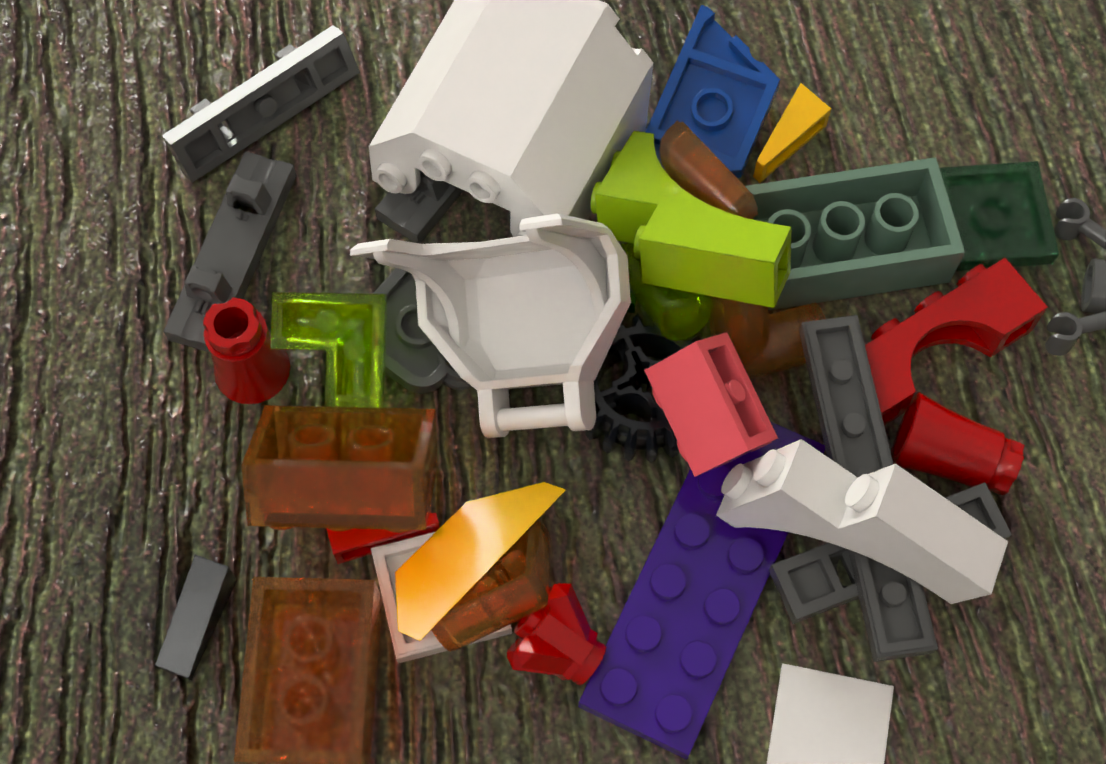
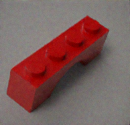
[865,258,1048,426]

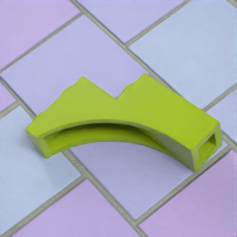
[590,131,791,308]

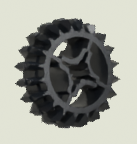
[585,313,700,463]

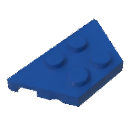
[645,5,780,183]

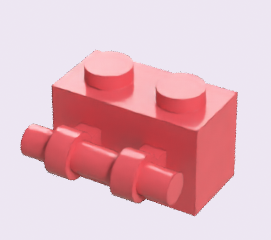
[644,332,778,477]

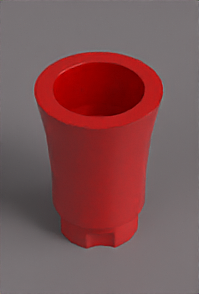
[203,297,290,404]
[891,392,1025,495]

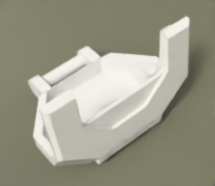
[350,213,631,438]

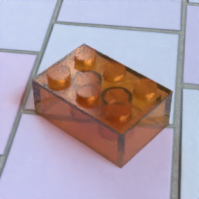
[241,405,438,533]
[234,577,382,764]

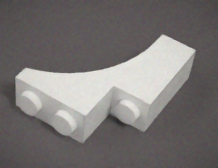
[716,439,1008,604]

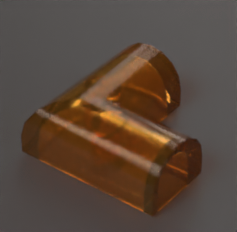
[659,120,758,219]
[707,296,826,380]
[431,519,551,652]

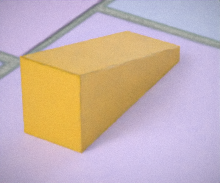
[753,83,831,183]

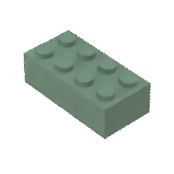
[719,157,965,315]

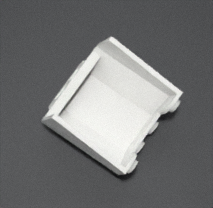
[369,0,654,237]

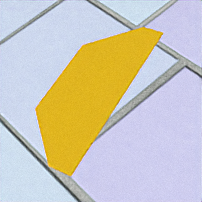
[395,482,566,641]

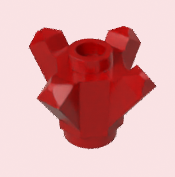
[507,583,606,686]

